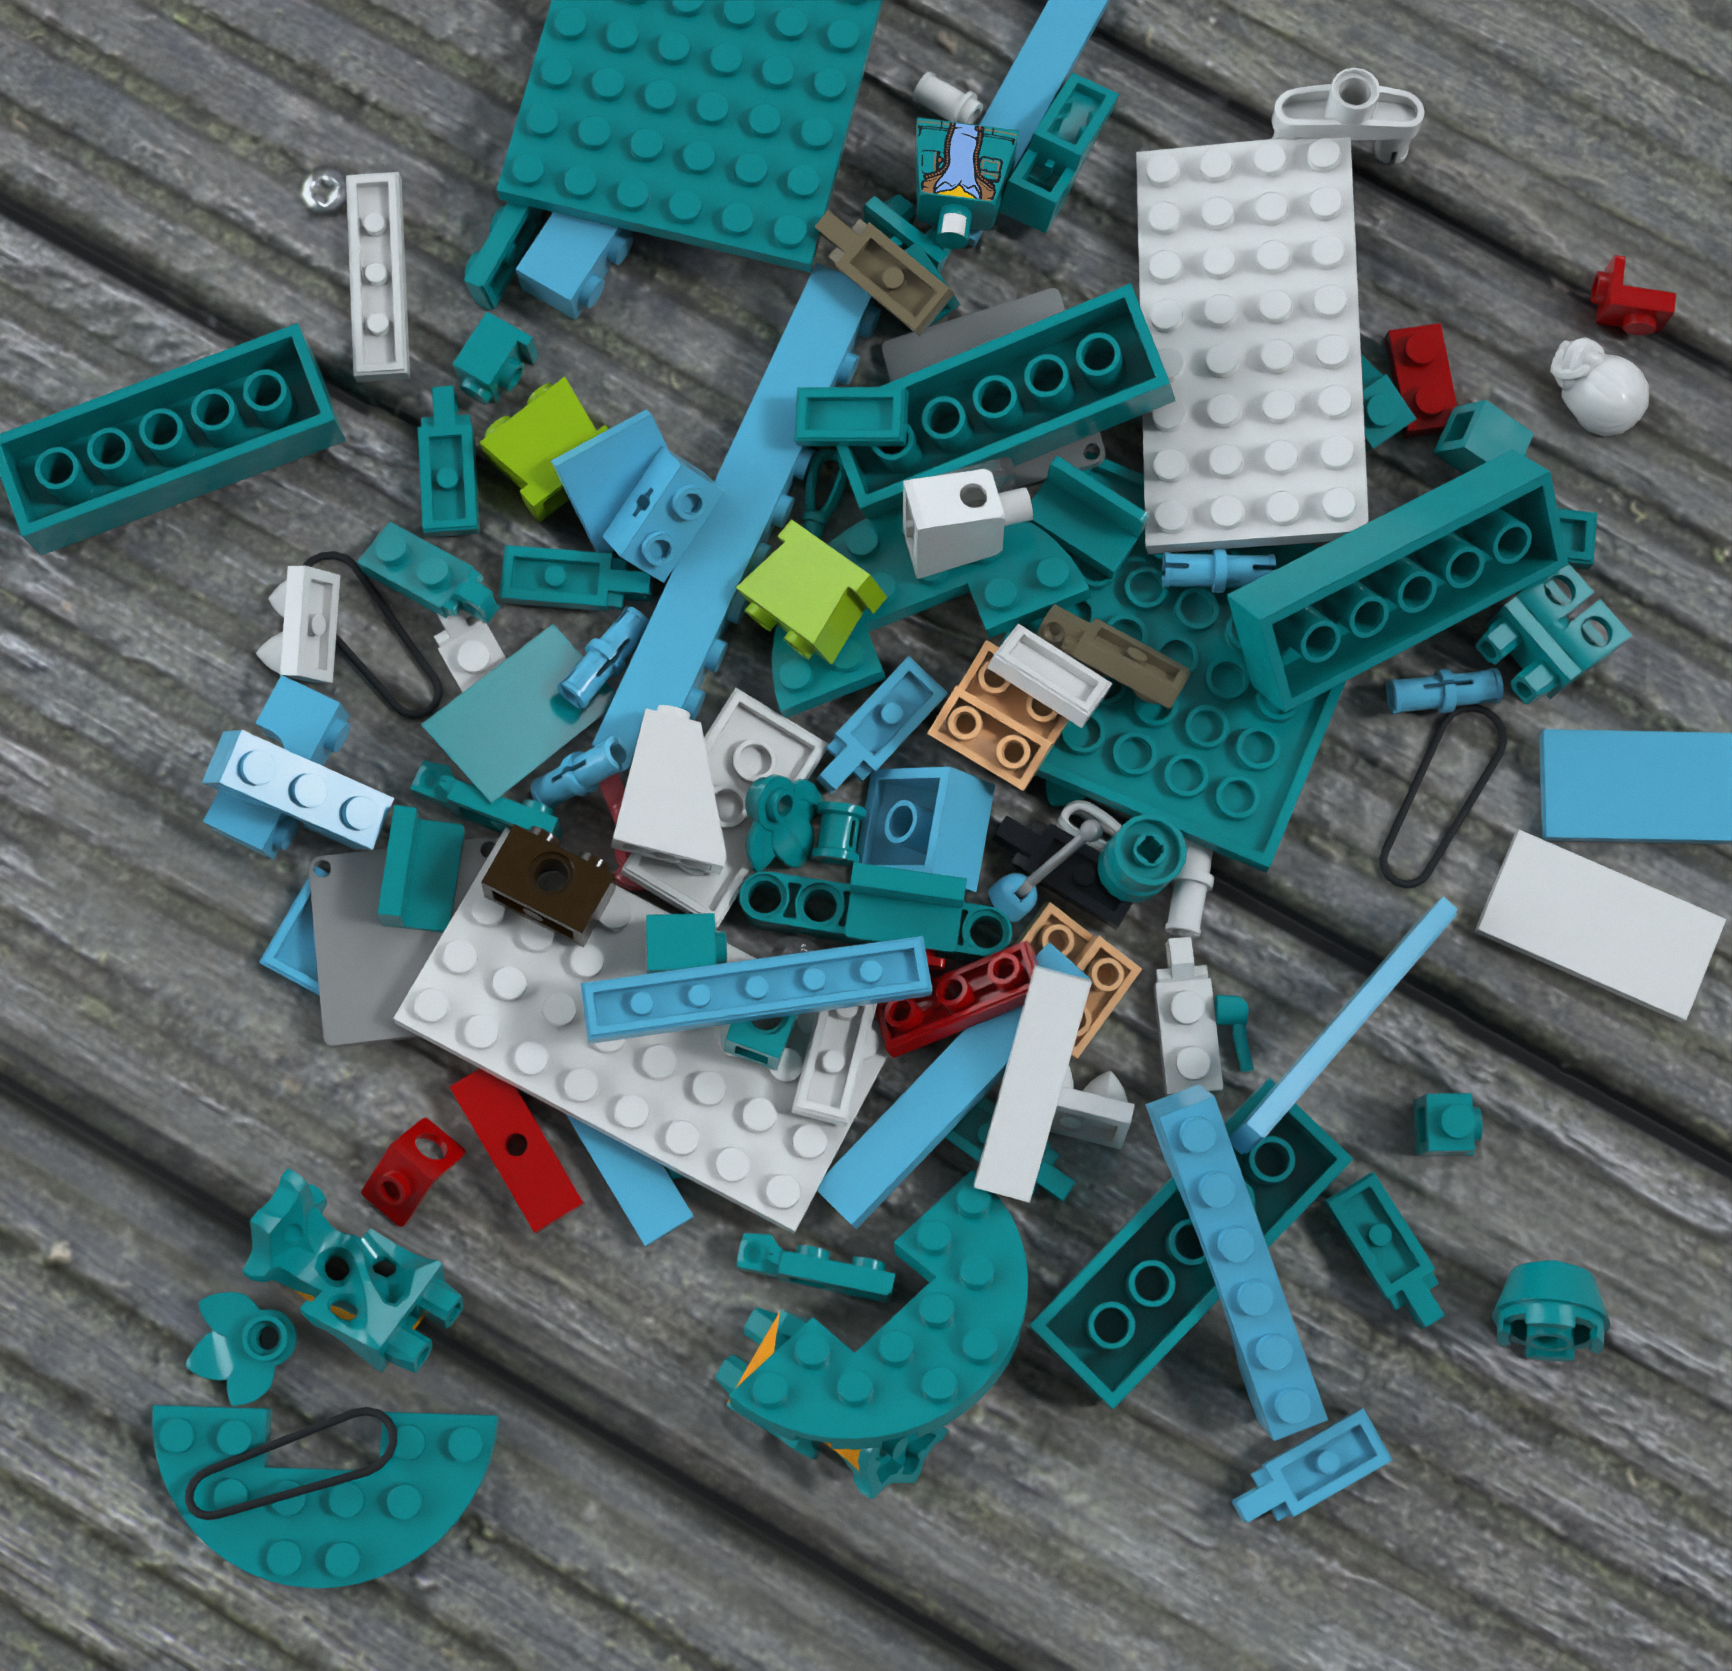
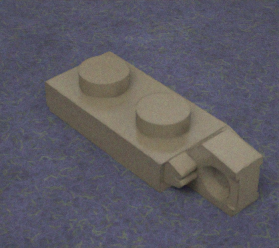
[814,210,955,337]
[1037,604,1191,709]

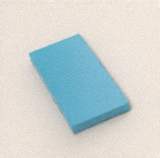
[1539,729,1732,844]

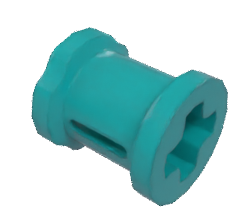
[811,801,867,866]

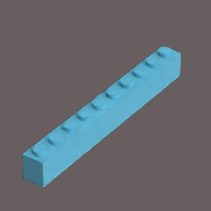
[592,263,881,770]

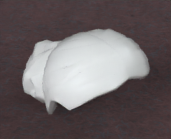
[1550,337,1649,437]

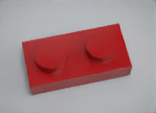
[1385,323,1457,438]

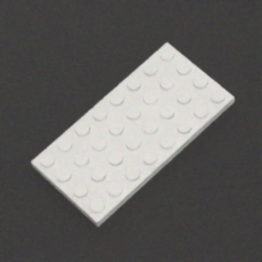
[1136,137,1369,554]
[393,828,889,1234]

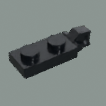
[992,815,1133,930]

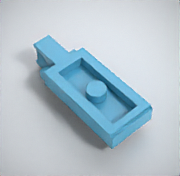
[816,656,948,794]
[1231,1408,1393,1523]

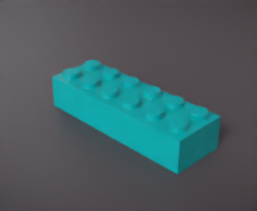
[837,283,1176,520]
[0,323,347,556]
[1227,449,1569,712]
[1025,1078,1353,1409]

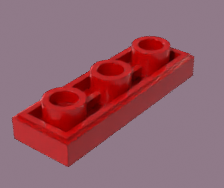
[875,940,1039,1058]
[449,1068,585,1234]

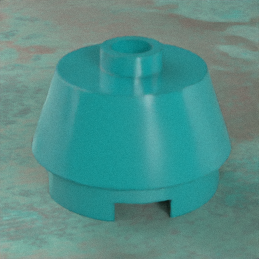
[1492,1260,1610,1361]

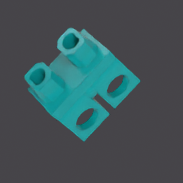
[1475,563,1633,704]

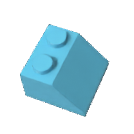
[856,766,995,892]

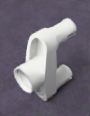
[1271,68,1425,164]

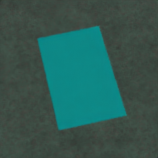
[421,624,616,803]

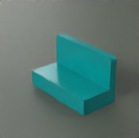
[1029,456,1149,579]
[377,805,465,933]
[845,862,967,953]

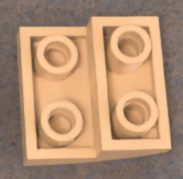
[927,640,1069,791]
[1014,902,1142,1059]

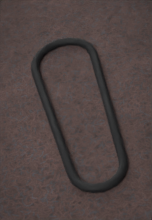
[302,551,442,719]
[1379,704,1507,888]
[185,1407,397,1520]

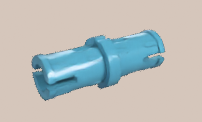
[1161,549,1276,593]
[557,607,649,709]
[1386,668,1504,714]
[531,736,632,810]

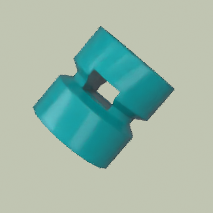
[1097,814,1187,903]

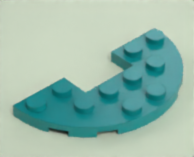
[772,507,1092,718]
[729,1170,1028,1450]
[152,1405,500,1588]

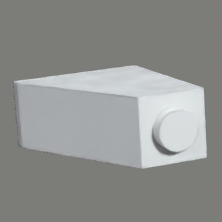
[610,705,727,875]

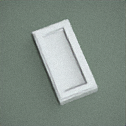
[987,624,1112,728]

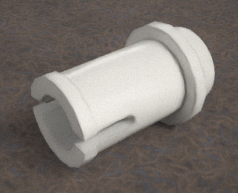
[912,71,983,125]

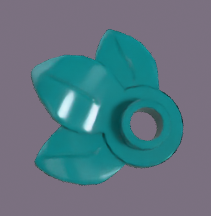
[745,774,823,873]
[185,1292,298,1406]

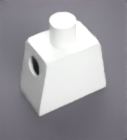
[903,469,1033,579]

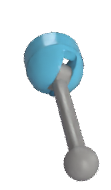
[988,820,1103,922]

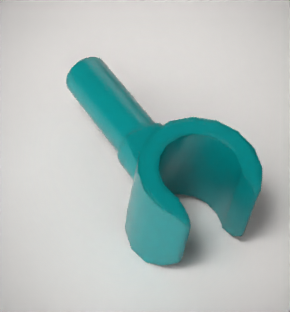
[1214,995,1254,1072]

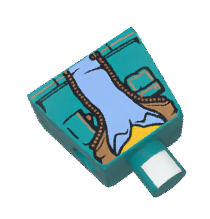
[914,117,1019,249]

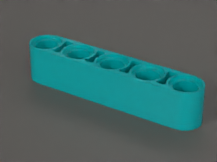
[739,871,1012,962]

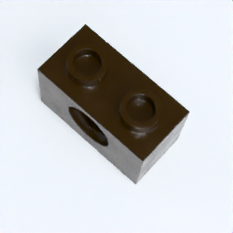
[481,824,616,947]

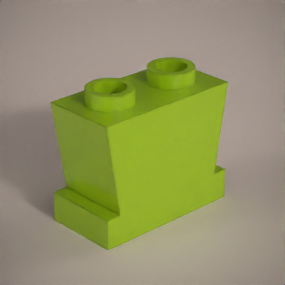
[479,376,609,523]
[736,519,887,665]

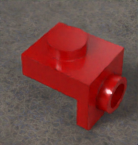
[1591,255,1676,335]

